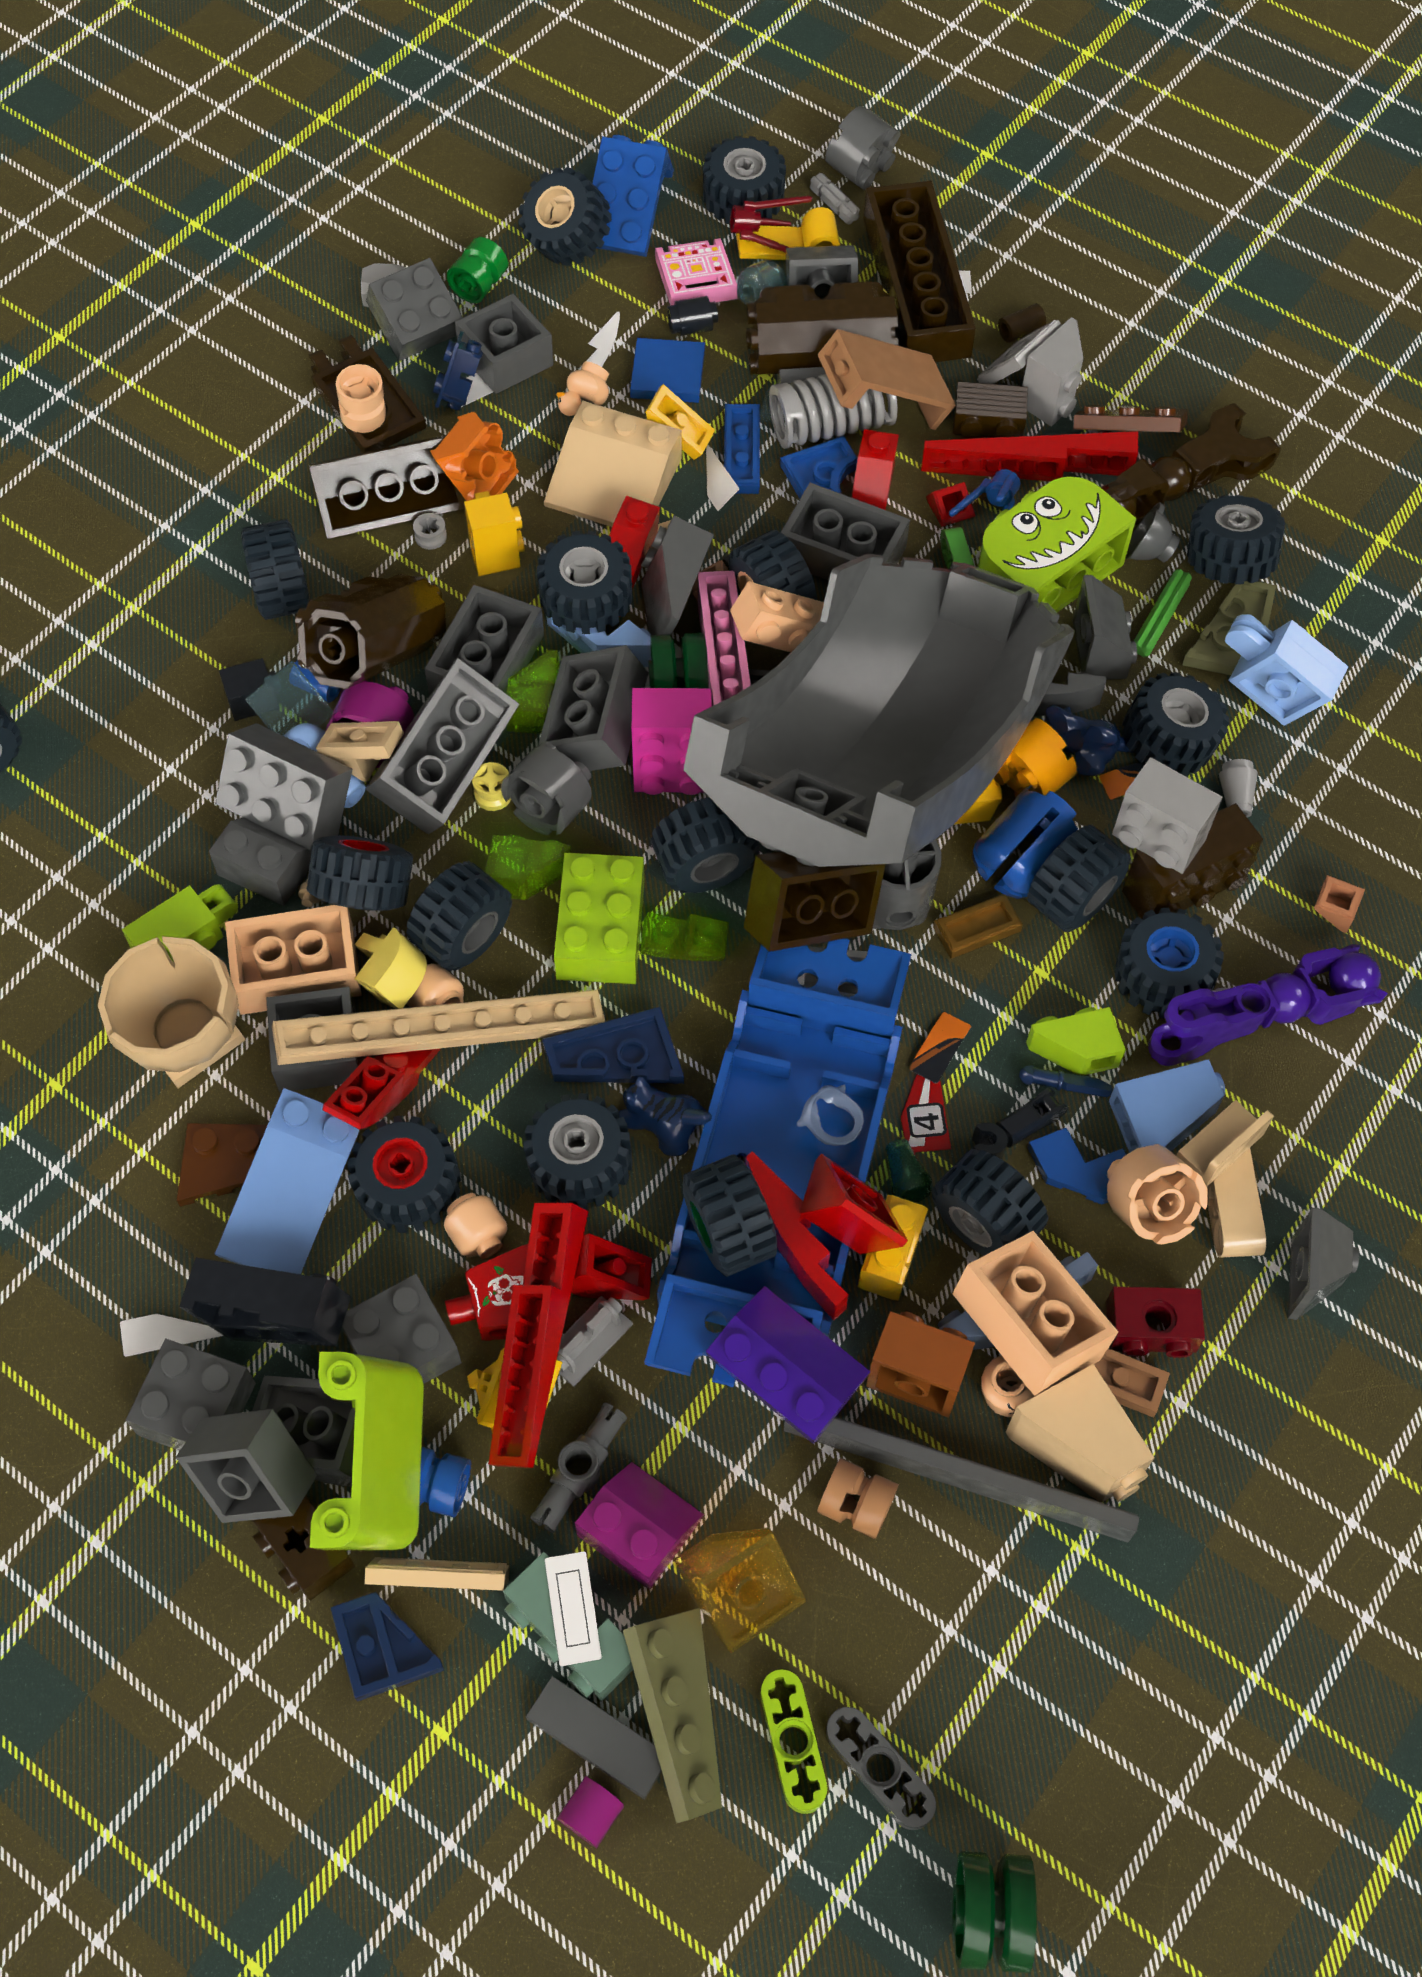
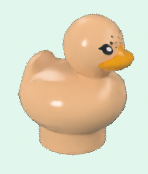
[556,361,609,416]

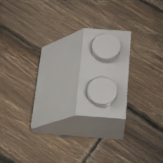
[1022,317,1083,427]

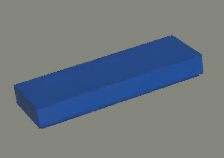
[724,404,760,494]

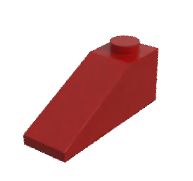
[609,496,660,617]

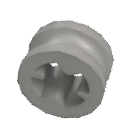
[413,513,447,550]

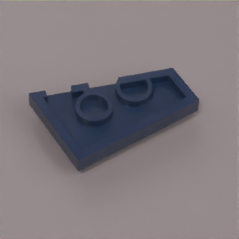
[542,1007,684,1084]

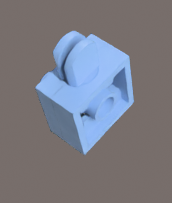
[1225,614,1348,726]

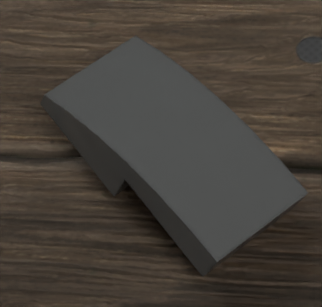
[1033,673,1106,716]

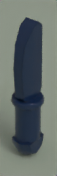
[1019,1065,1113,1097]

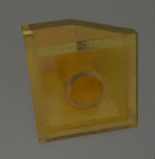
[673,1528,807,1653]

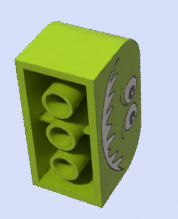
[978,477,1136,612]

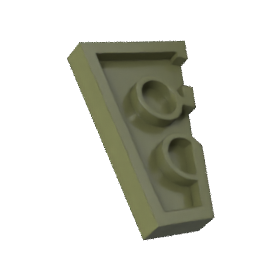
[1182,581,1276,675]

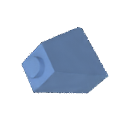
[1109,1059,1225,1153]

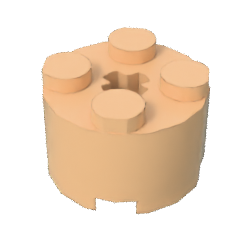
[1107,1144,1207,1245]

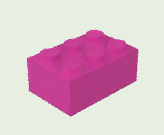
[631,688,712,795]

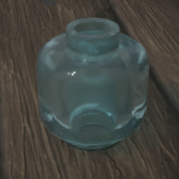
[737,260,787,305]

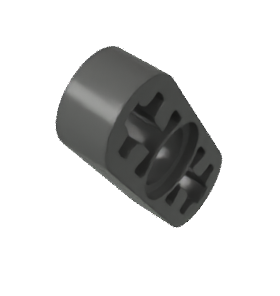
[826,1707,936,1830]

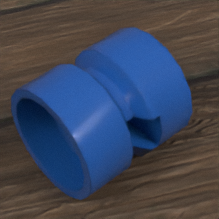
[420,1447,471,1518]

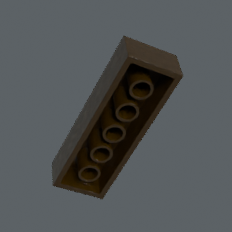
[863,181,976,362]

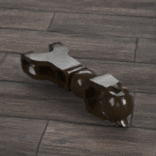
[1101,403,1281,525]

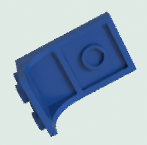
[592,135,674,257]

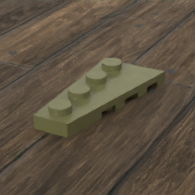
[623,1608,722,1823]

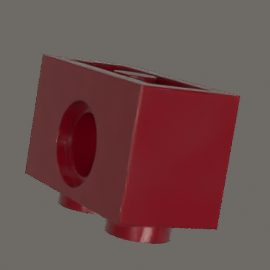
[1106,1287,1205,1358]

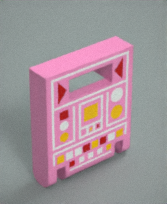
[655,238,737,306]

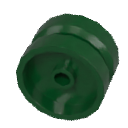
[648,632,708,688]
[952,1851,1037,1973]

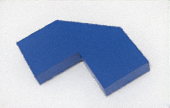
[1027,1128,1126,1205]

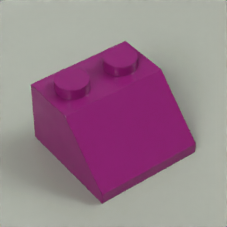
[575,1462,704,1590]

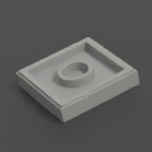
[977,320,1062,384]

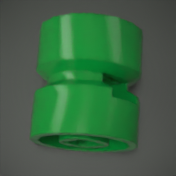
[447,237,508,303]

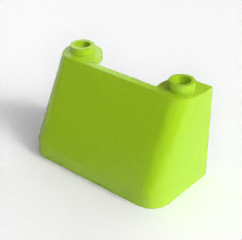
[310,1352,424,1550]

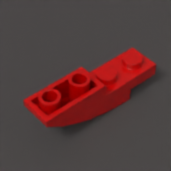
[322,1048,440,1130]

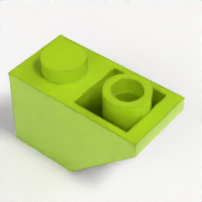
[1026,1007,1126,1075]

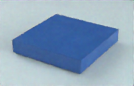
[630,338,705,403]

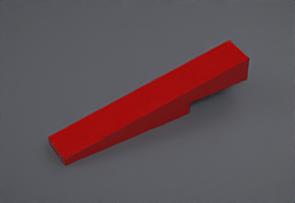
[921,431,1138,481]
[488,1203,589,1468]

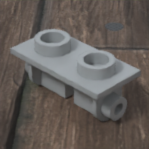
[557,1295,633,1387]

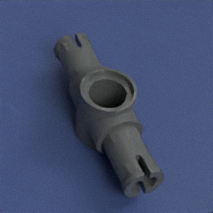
[530,1403,627,1533]

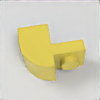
[354,927,427,1009]

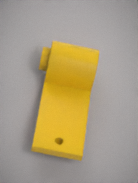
[736,207,840,260]

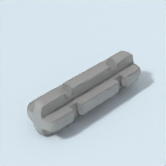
[810,173,860,224]

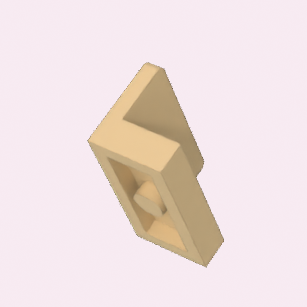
[1176,1100,1274,1187]

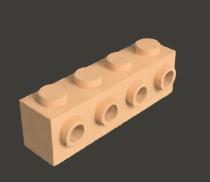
[730,581,824,652]

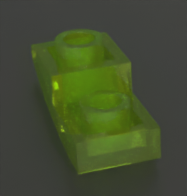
[640,912,728,961]

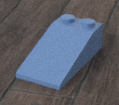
[215,1088,360,1274]

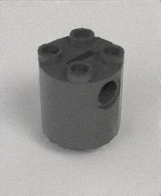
[873,839,941,930]

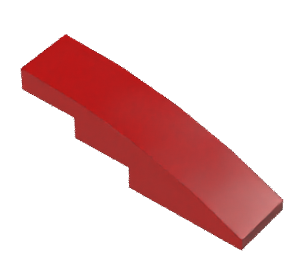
[746,1151,849,1321]

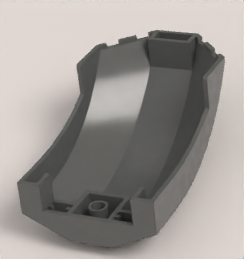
[683,554,1074,867]

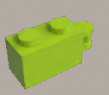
[122,884,238,962]

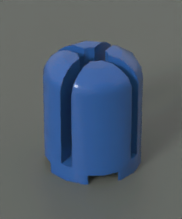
[972,785,1078,899]

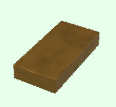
[933,894,1023,959]

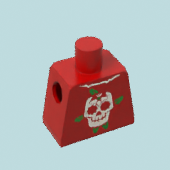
[445,1244,528,1341]

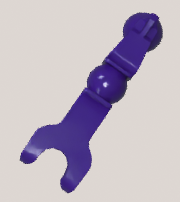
[1148,944,1388,1066]

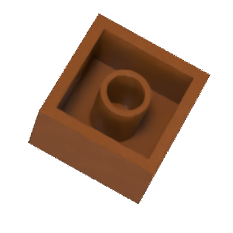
[866,1311,975,1418]

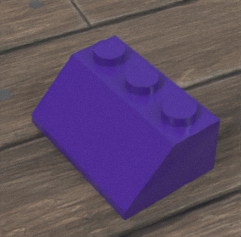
[706,1286,870,1444]

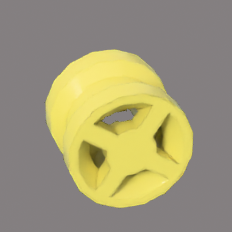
[472,762,511,811]

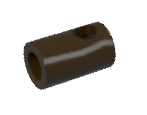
[998,303,1046,343]

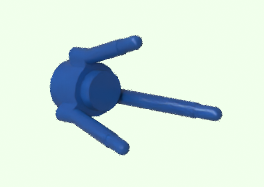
[949,469,1021,517]

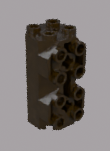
[746,282,898,375]
[295,574,446,689]

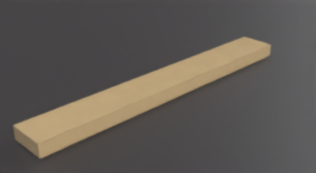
[272,989,605,1065]

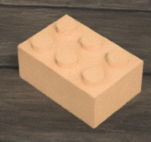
[225,905,362,1015]
[952,1231,1118,1396]

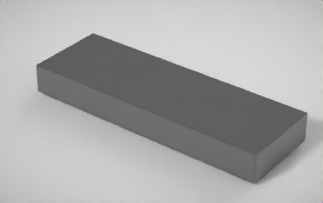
[526,1676,662,1800]

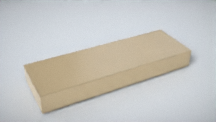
[365,1557,509,1591]

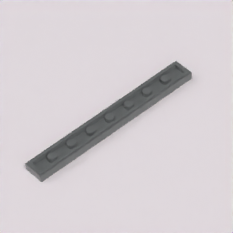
[783,1417,1140,1543]

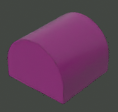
[557,1776,624,1849]

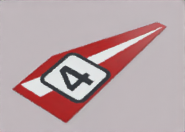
[901,1074,951,1153]

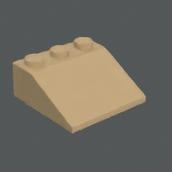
[544,401,682,527]

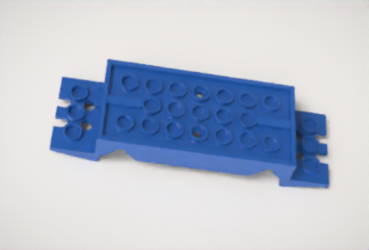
[644,939,912,1387]

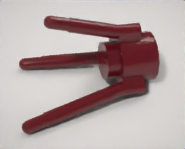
[730,196,813,253]

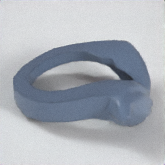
[797,1085,864,1146]

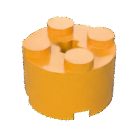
[994,718,1077,797]

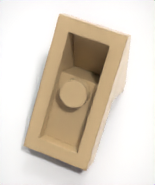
[316,721,404,782]

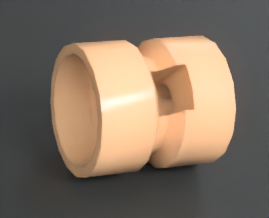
[336,364,386,433]

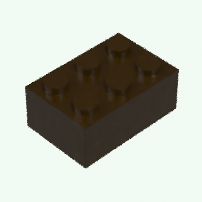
[1122,803,1263,919]
[744,851,886,952]

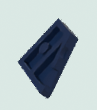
[331,1592,445,1702]

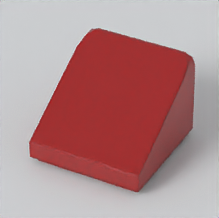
[926,482,976,527]

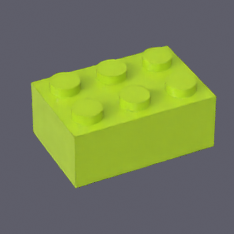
[554,853,645,984]

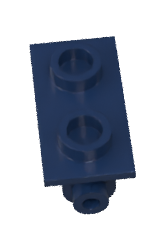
[433,331,483,410]

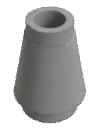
[1219,759,1258,818]

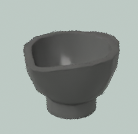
[1126,502,1180,563]

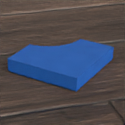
[780,436,858,499]

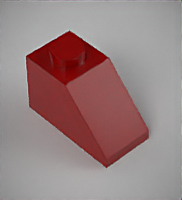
[851,429,899,510]
[571,1233,652,1301]

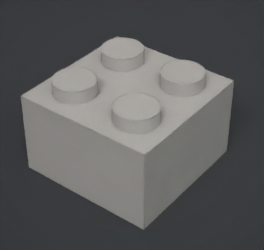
[1112,757,1223,874]

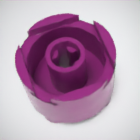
[326,680,414,768]

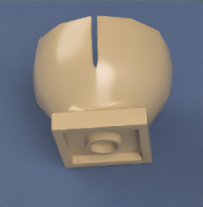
[98,936,245,1088]

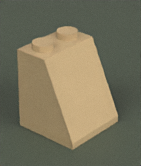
[1006,1364,1155,1503]

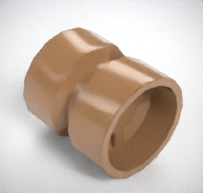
[817,1458,899,1540]

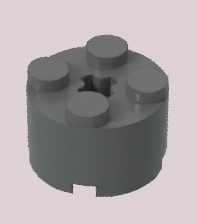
[825,106,901,190]
[501,741,592,835]

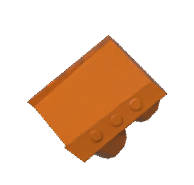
[430,411,519,501]

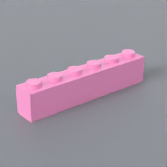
[698,570,751,706]

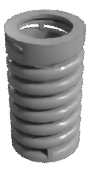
[769,374,898,449]

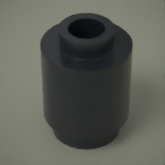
[667,296,718,336]

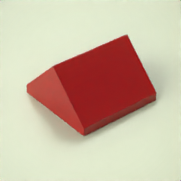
[799,1154,908,1255]

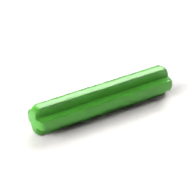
[1134,569,1192,657]

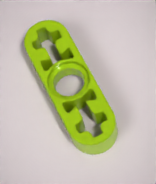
[760,1669,827,1814]

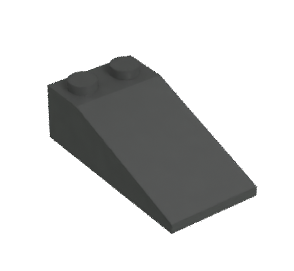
[365,658,520,835]

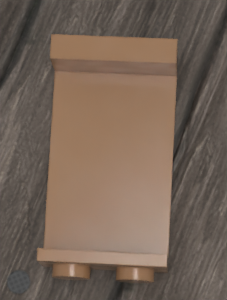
[818,329,956,430]

